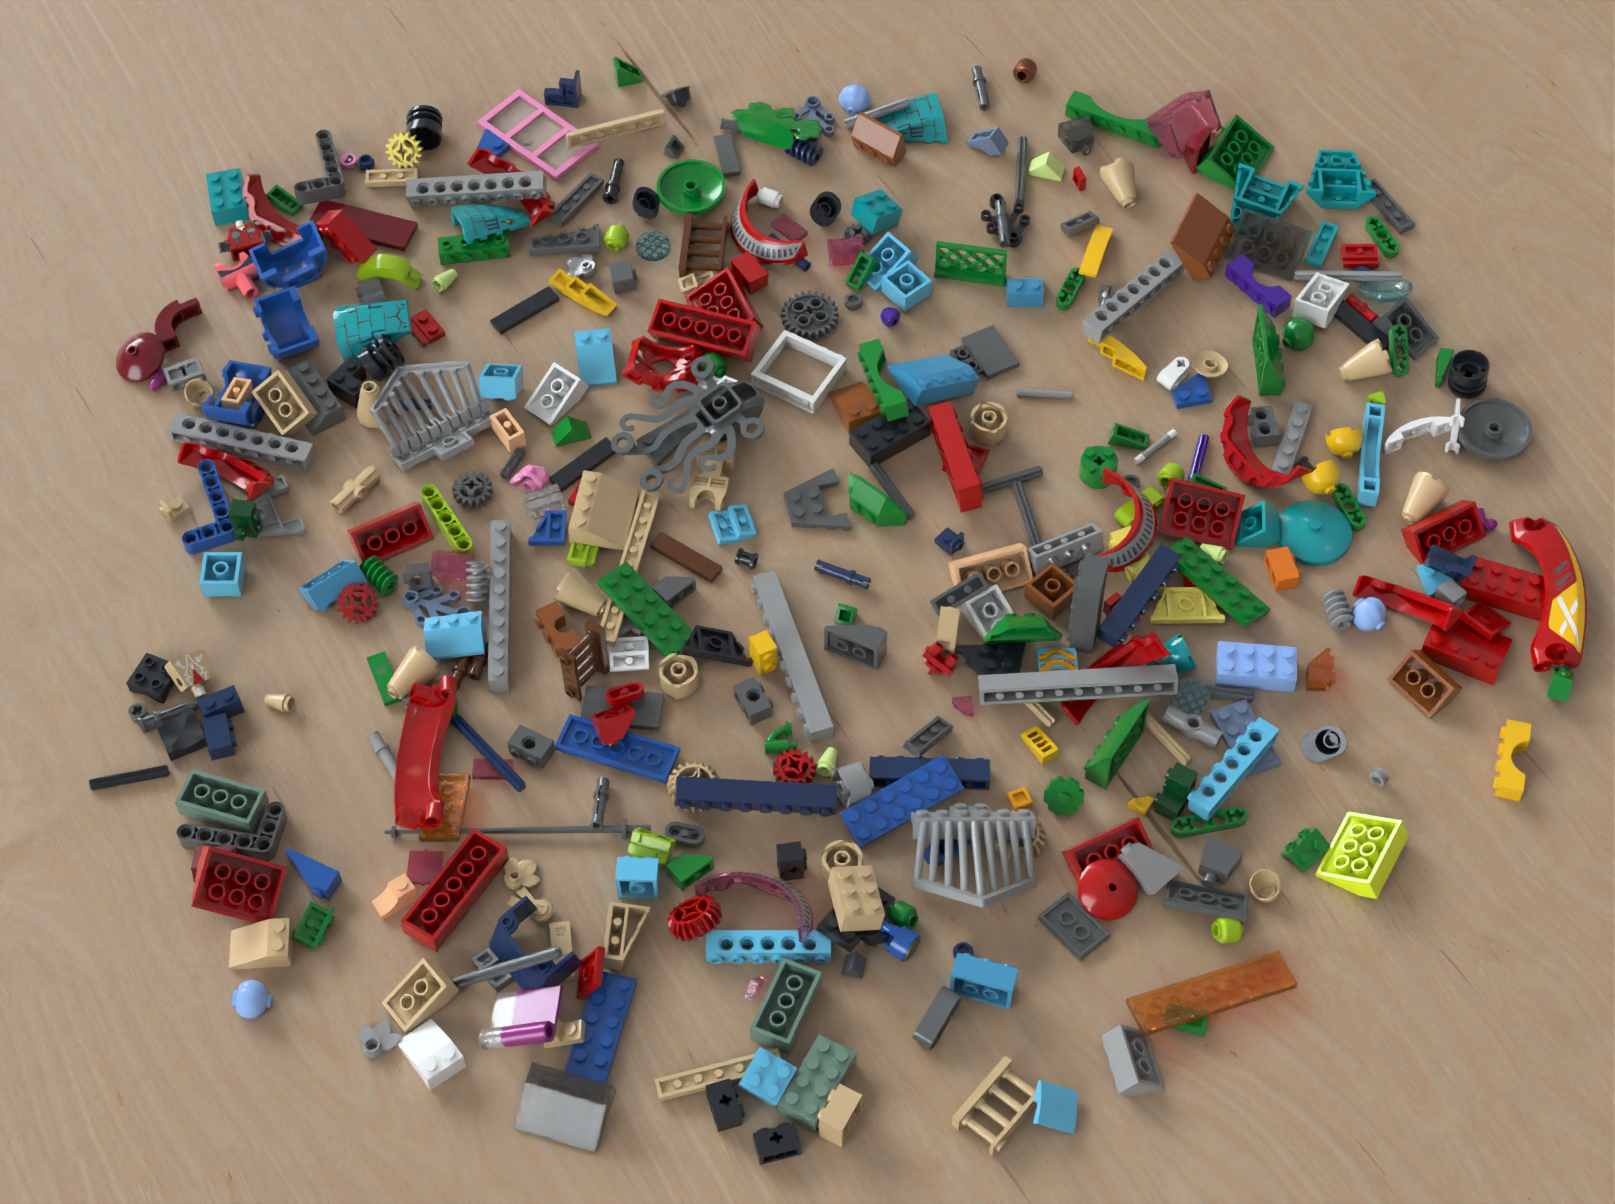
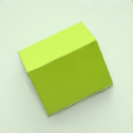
[1367,391,1386,405]

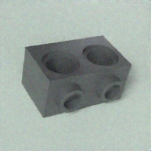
[1247,405,1280,448]

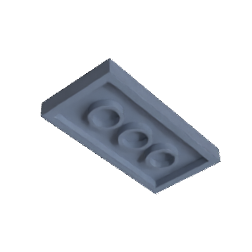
[1210,699,1281,779]

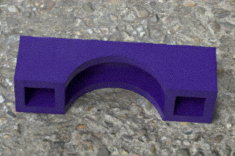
[1225,254,1292,318]

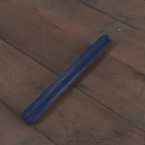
[451,714,526,792]

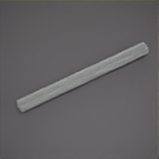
[1295,270,1402,282]

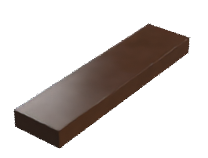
[650,532,723,583]

